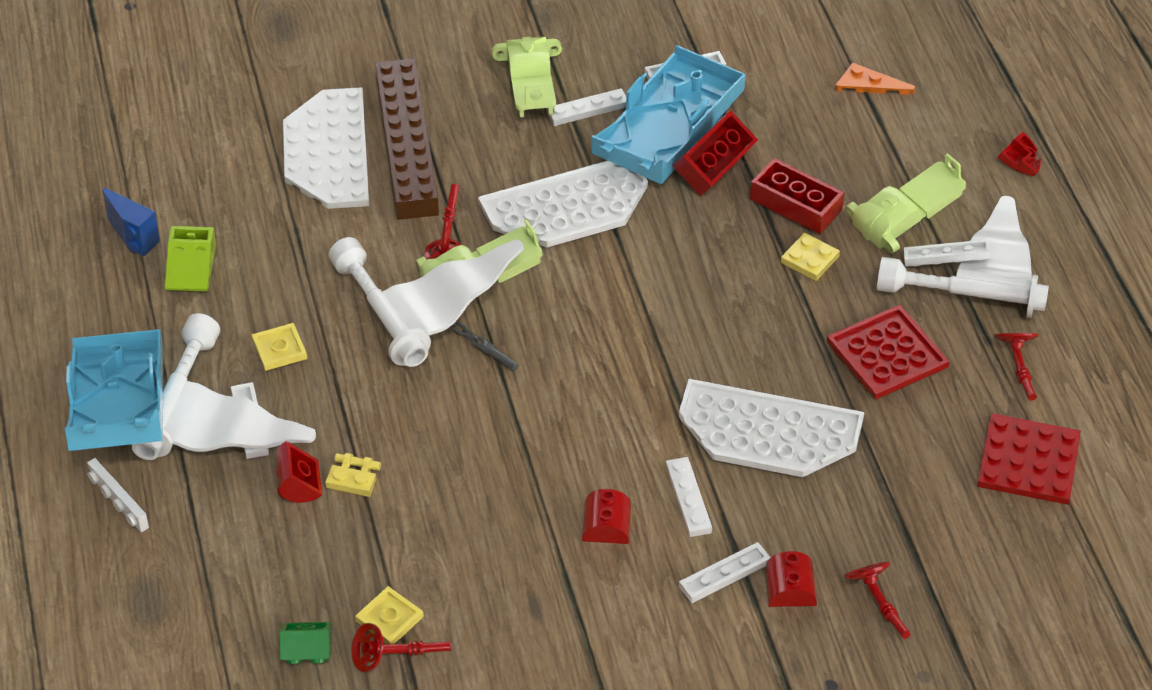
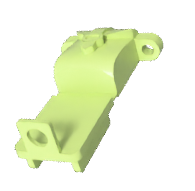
[492,36,562,117]
[844,153,966,254]
[416,219,543,283]

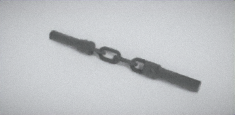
[450,321,518,371]

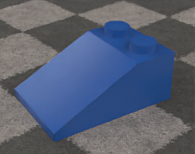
[102,188,160,256]

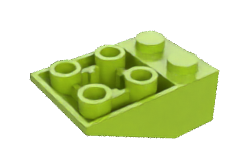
[165,226,216,291]

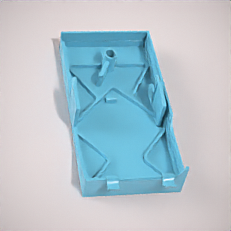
[592,45,746,184]
[65,329,163,451]

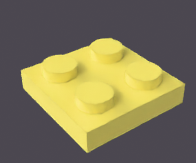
[781,232,840,281]
[252,323,307,371]
[355,586,424,644]

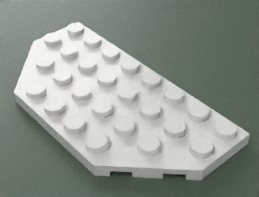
[283,87,369,209]
[478,161,648,248]
[679,379,864,477]

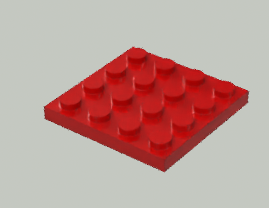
[826,305,950,400]
[977,413,1081,505]

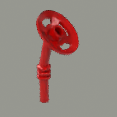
[424,183,462,260]
[994,333,1038,401]
[844,561,911,639]
[351,623,452,672]

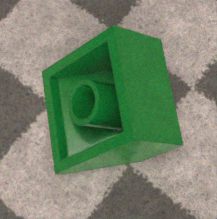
[280,622,332,664]

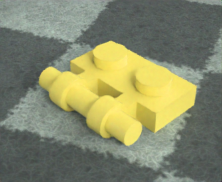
[325,453,381,497]

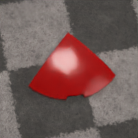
[997,132,1041,176]

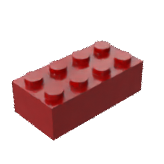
[672,110,758,196]
[750,158,845,234]

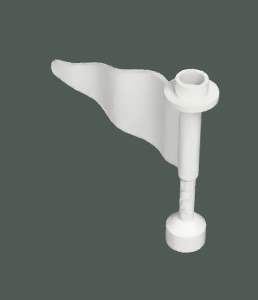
[877,196,1049,318]
[329,237,524,367]
[131,313,316,460]

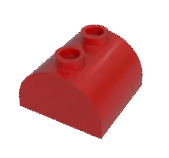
[275,441,322,503]
[582,489,631,544]
[765,551,817,607]

